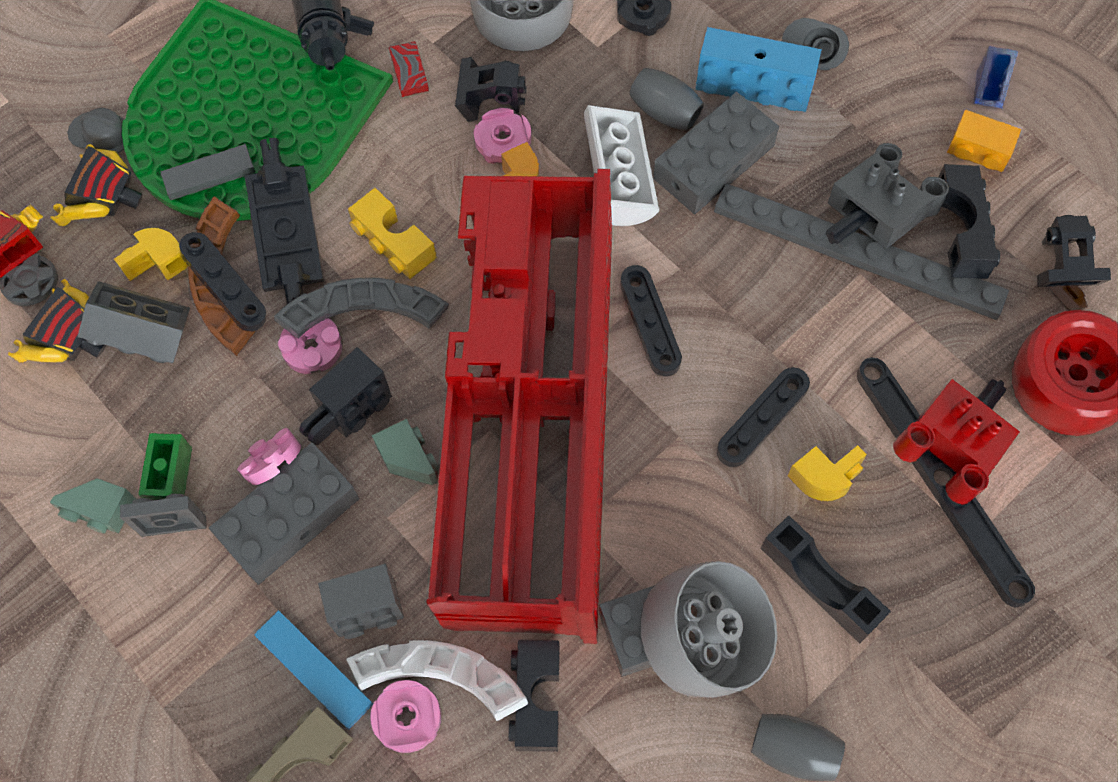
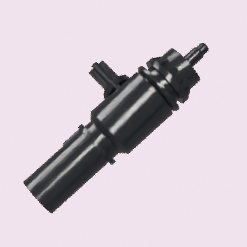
[292,0,374,71]

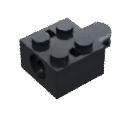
[299,347,392,445]

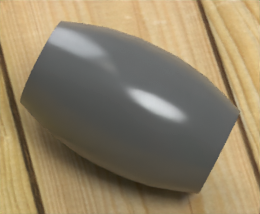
[629,68,704,131]
[751,714,845,781]

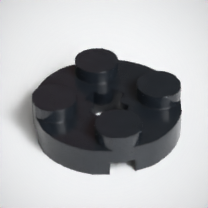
[617,0,672,36]

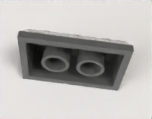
[78,281,190,363]

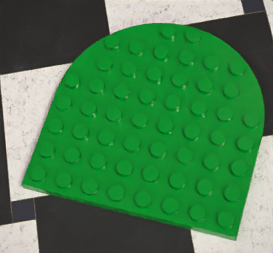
[122,0,393,221]

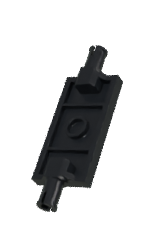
[245,138,324,304]

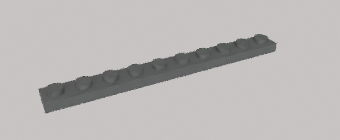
[714,183,1009,320]

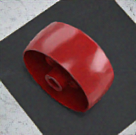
[1012,310,1118,436]

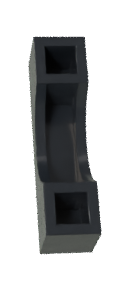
[939,164,1000,279]
[760,515,891,644]

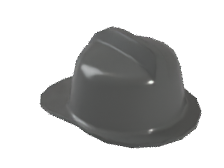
[782,18,849,70]
[67,108,125,153]

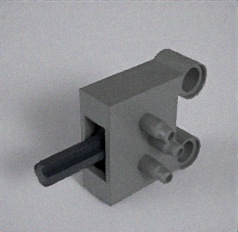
[825,143,949,249]

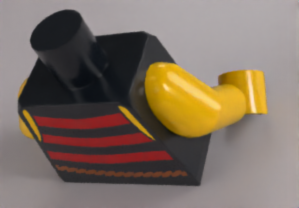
[50,144,143,226]
[8,279,106,363]

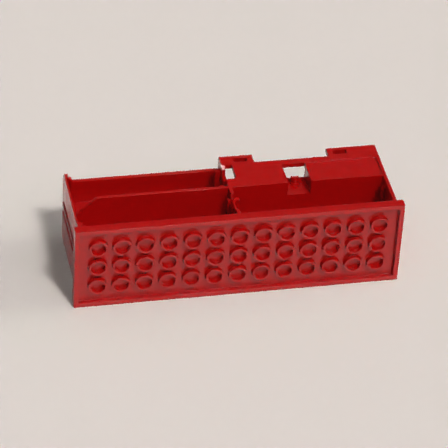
[426,168,612,644]

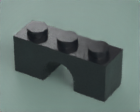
[508,640,560,752]

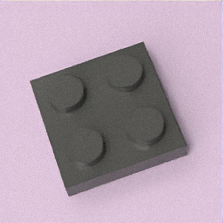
[120,494,207,537]

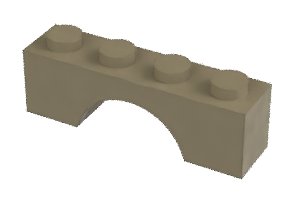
[246,706,353,782]

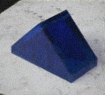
[973,46,1019,109]

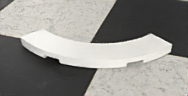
[347,640,528,721]

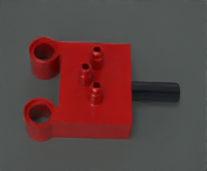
[893,379,1020,505]

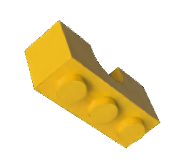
[348,188,437,279]

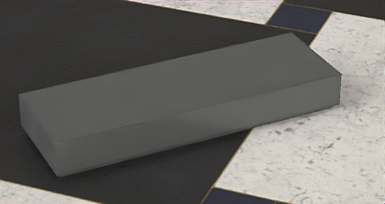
[161,144,256,200]

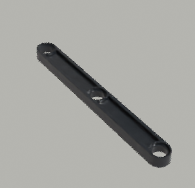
[857,357,1035,607]

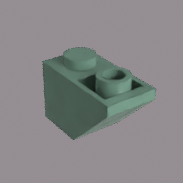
[372,419,439,485]
[50,478,136,534]

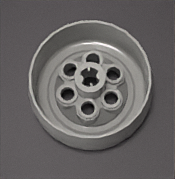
[470,0,574,51]
[641,561,777,698]

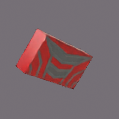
[389,41,429,97]

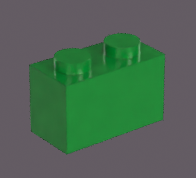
[138,433,192,501]

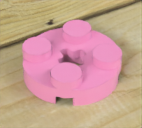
[474,108,531,164]
[278,318,342,374]
[237,428,301,485]
[370,680,441,753]

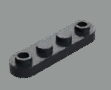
[179,232,266,331]
[620,265,682,377]
[717,367,810,467]

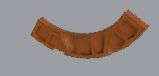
[188,197,255,356]

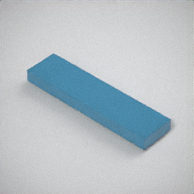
[254,610,373,730]

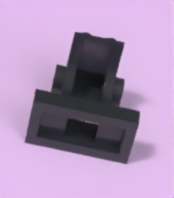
[455,57,527,122]
[1037,215,1111,287]

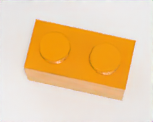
[947,110,1021,172]

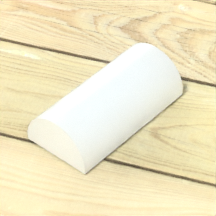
[584,105,659,226]

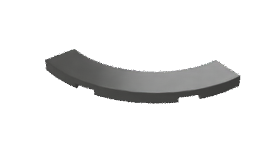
[274,278,449,339]

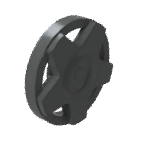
[0,254,58,306]

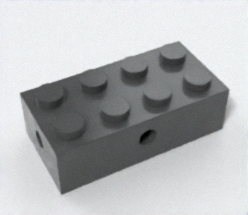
[653,92,779,215]
[208,442,359,585]

